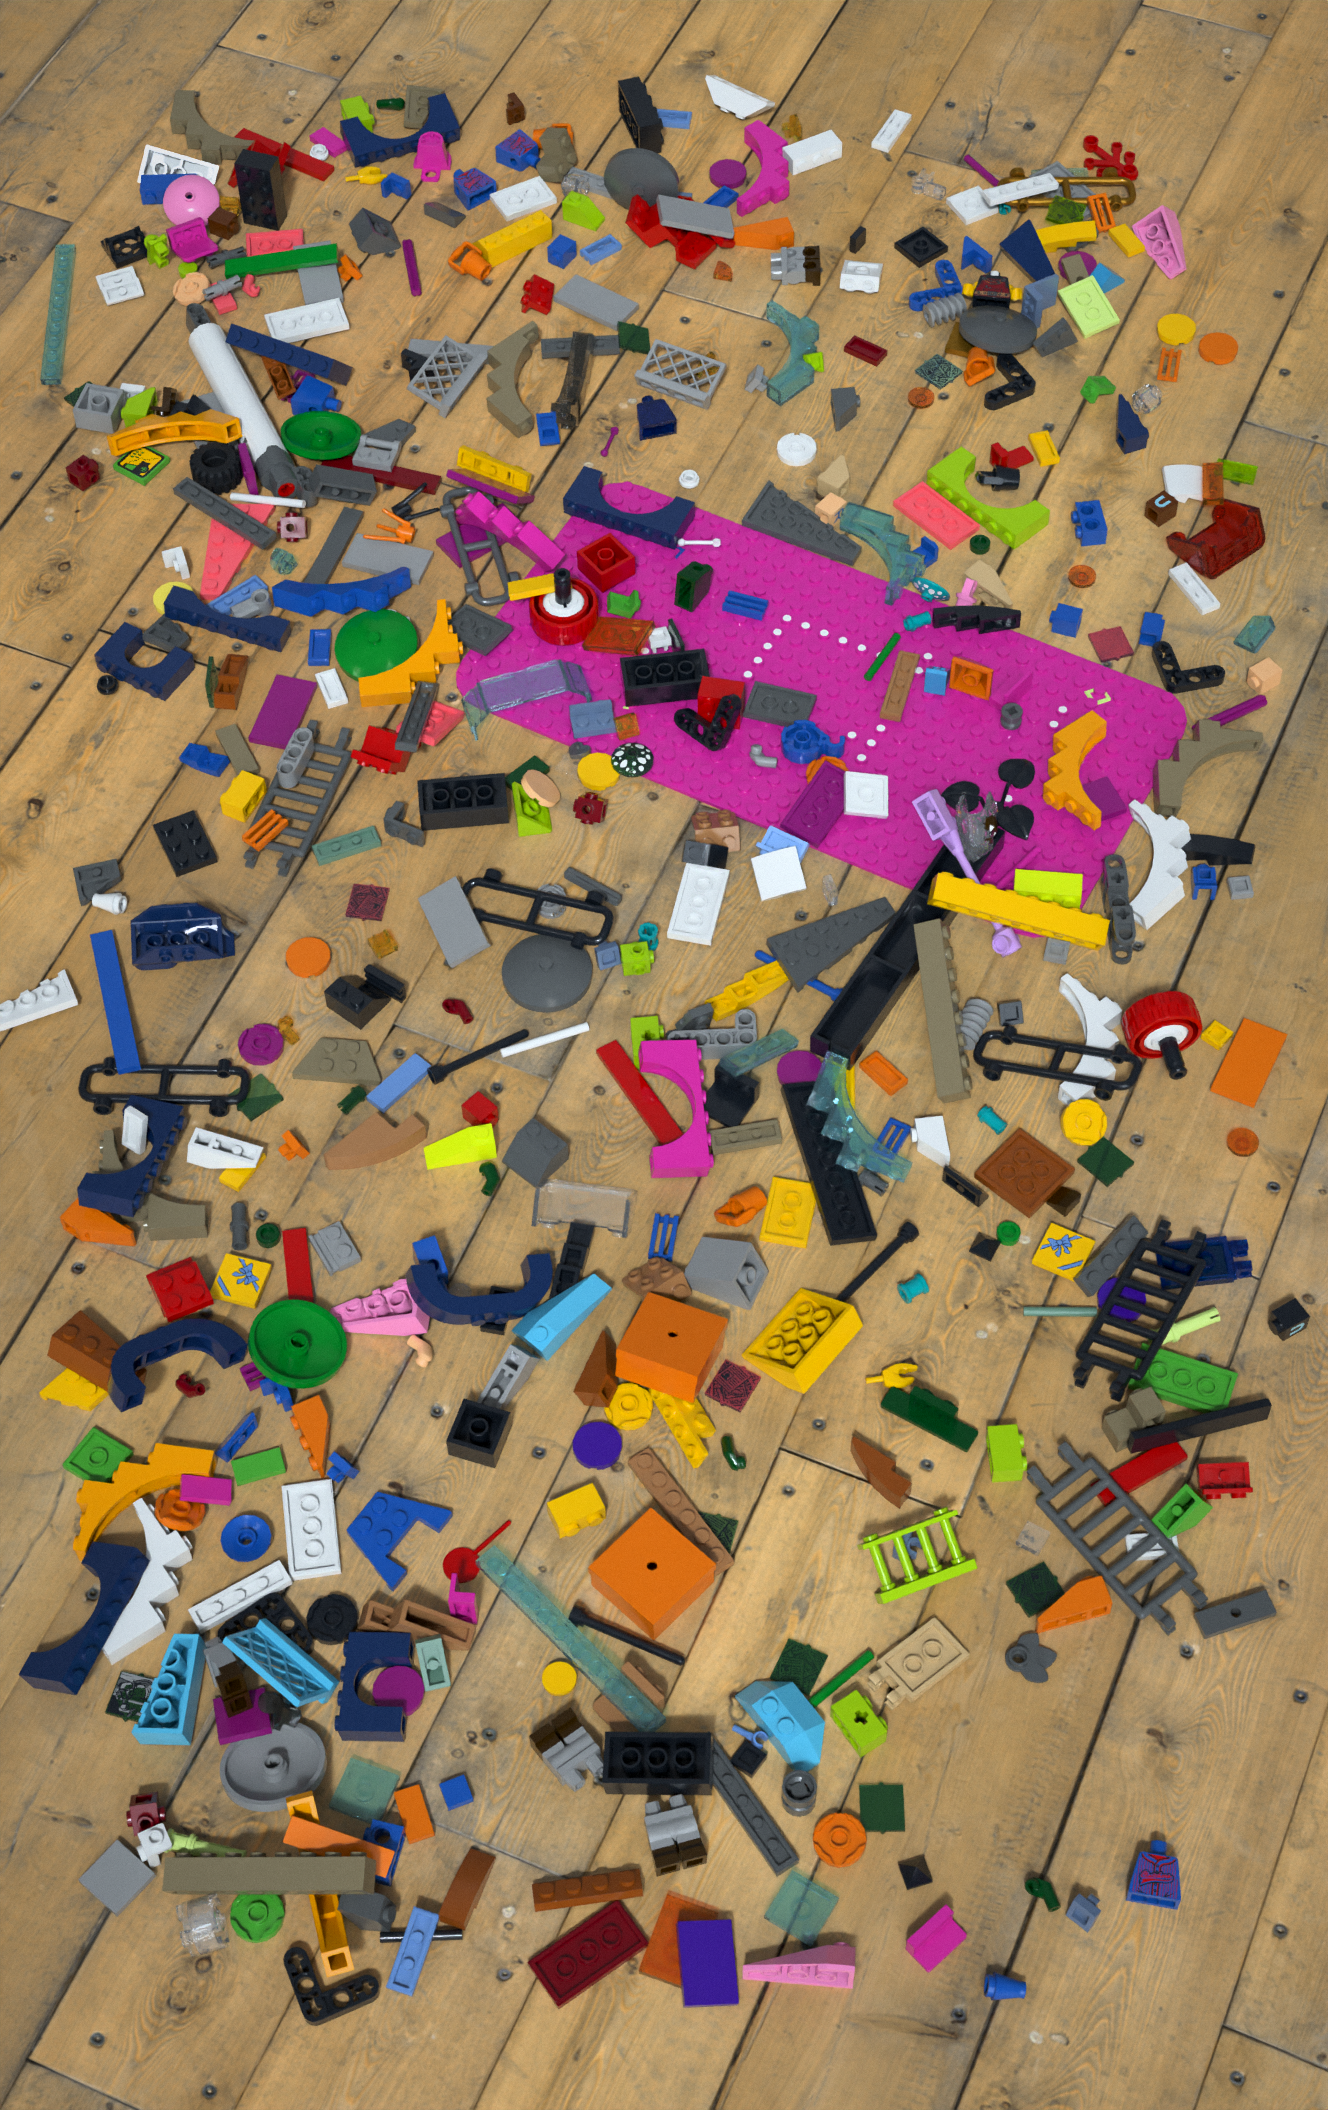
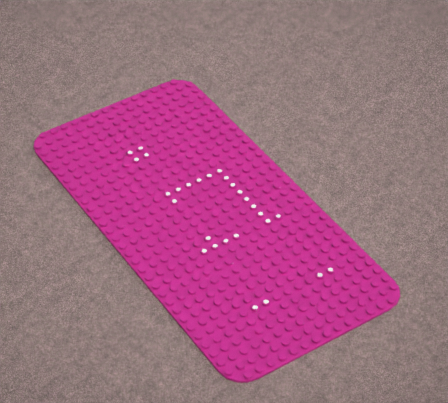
[456,481,1187,938]

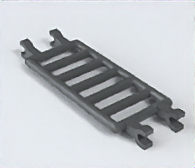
[243,720,352,877]
[1027,1441,1208,1636]

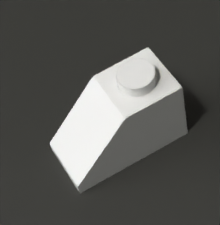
[910,1116,950,1168]

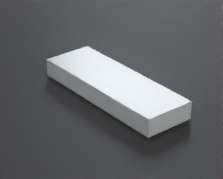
[871,109,912,153]
[1168,562,1220,615]

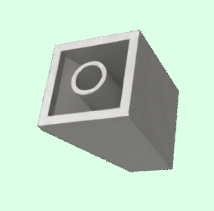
[684,1237,769,1310]

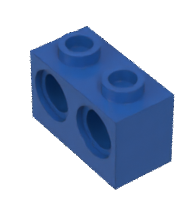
[1071,500,1108,547]
[363,1819,406,1887]

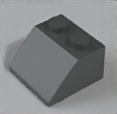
[349,207,401,255]
[502,1118,569,1189]

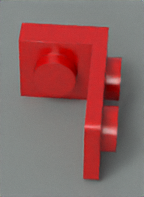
[989,442,1034,469]

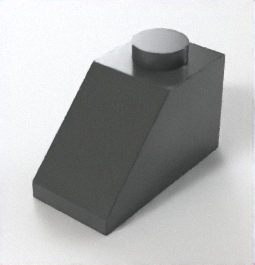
[830,387,860,432]
[337,1892,396,1932]

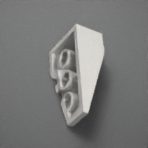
[137,145,219,185]

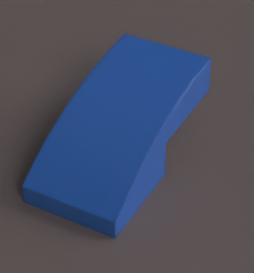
[536,412,560,446]
[179,743,230,777]

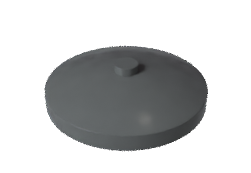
[604,148,680,210]
[959,305,1037,354]
[502,934,592,1013]

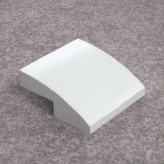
[96,266,144,306]
[1162,465,1210,503]
[751,846,806,902]

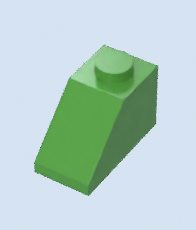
[1151,1484,1213,1538]

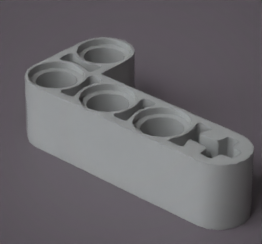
[667,1009,757,1060]

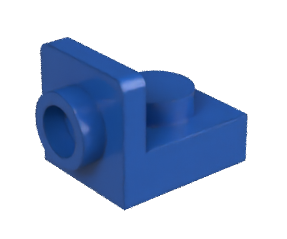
[381,173,411,199]
[905,536,938,573]
[259,1377,293,1412]

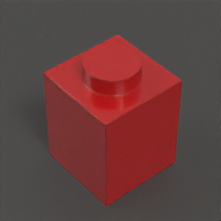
[461,1091,499,1128]

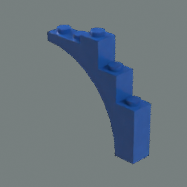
[272,567,411,617]

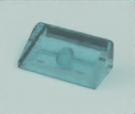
[1233,616,1275,654]

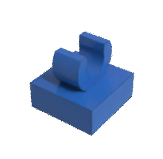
[327,1451,360,1483]

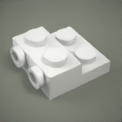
[840,260,883,294]

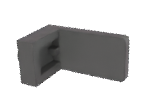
[383,800,425,847]

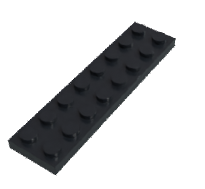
[781,1080,877,1246]

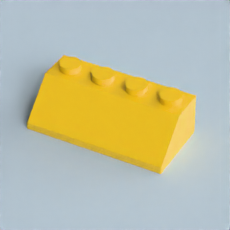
[471,210,553,268]

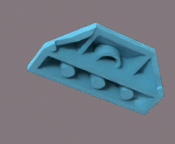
[735,1681,825,1772]

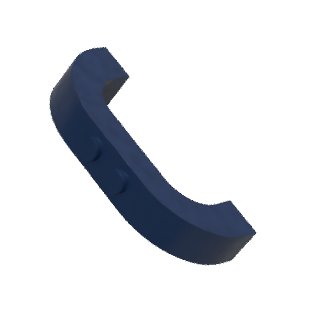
[405,1253,553,1326]
[107,1318,248,1413]

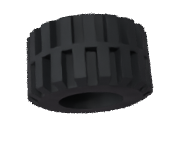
[189,441,243,495]

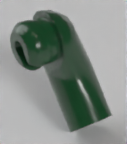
[479,1162,500,1196]

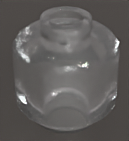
[561,174,590,197]
[1132,384,1162,414]

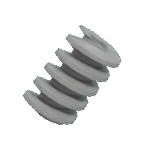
[923,293,967,328]
[961,999,994,1050]

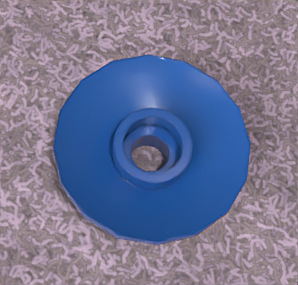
[220,1515,272,1562]

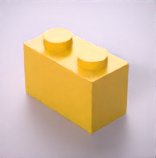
[220,770,267,823]
[547,1483,606,1539]

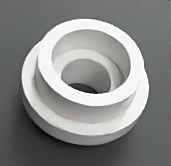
[310,144,329,161]
[679,470,699,489]

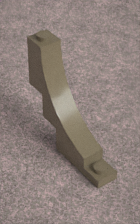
[486,321,539,438]

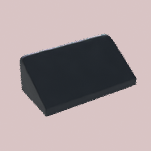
[942,1166,989,1207]

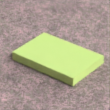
[1058,275,1120,339]

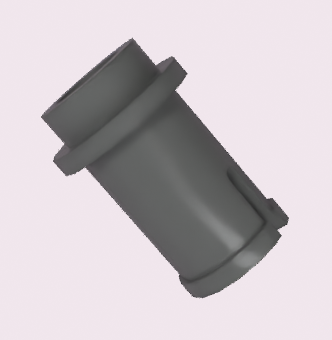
[859,1169,889,1197]

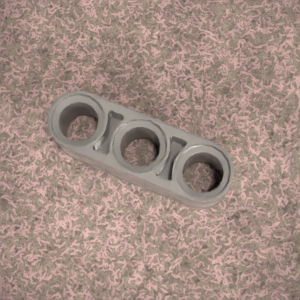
[276,727,315,788]

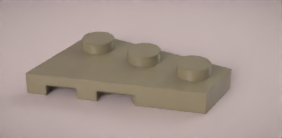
[403,85,443,129]

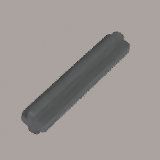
[564,867,622,906]

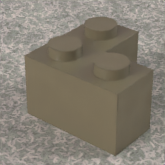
[536,127,577,182]
[1102,1386,1166,1453]

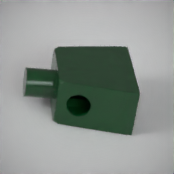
[674,561,713,612]

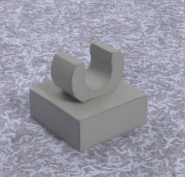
[744,364,769,393]

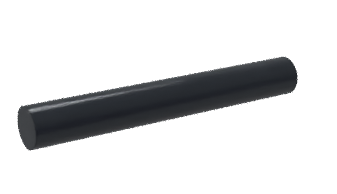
[380,1929,463,1943]

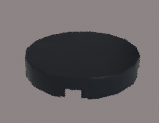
[306,1594,359,1645]

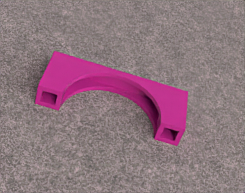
[638,1040,714,1178]

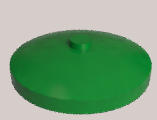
[281,411,361,460]
[334,609,419,682]
[248,1300,347,1389]

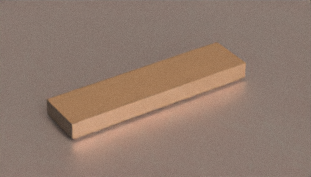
[880,650,920,722]

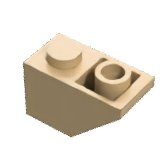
[817,455,850,498]

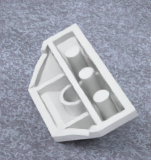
[705,75,775,120]

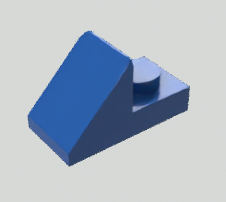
[961,236,993,274]

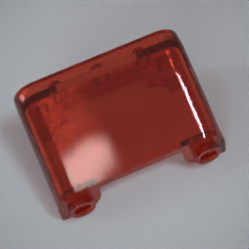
[1166,499,1266,580]

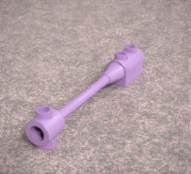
[912,789,1022,958]

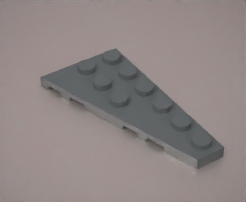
[742,480,862,566]
[766,897,896,993]

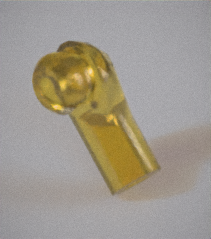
[277,1015,300,1046]

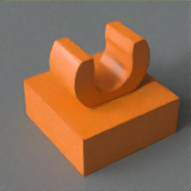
[337,254,363,282]
[278,1130,310,1161]

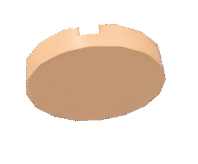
[173,272,211,306]
[521,769,560,807]

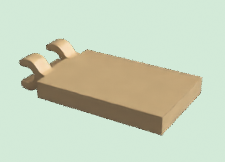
[867,1617,970,1711]

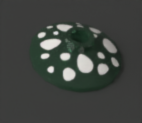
[611,743,654,777]

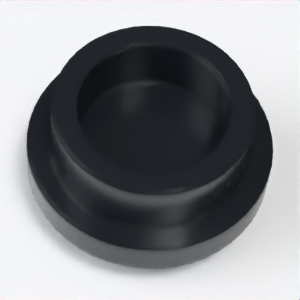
[97,675,118,695]

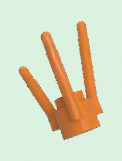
[363,508,416,544]

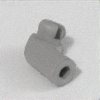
[749,744,777,768]

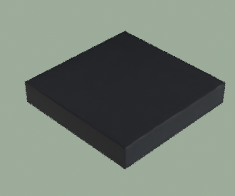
[894,227,948,268]

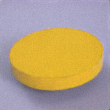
[542,1661,577,1696]

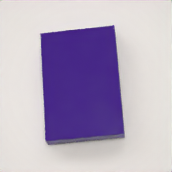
[676,1919,739,2008]

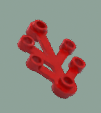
[1083,135,1138,181]

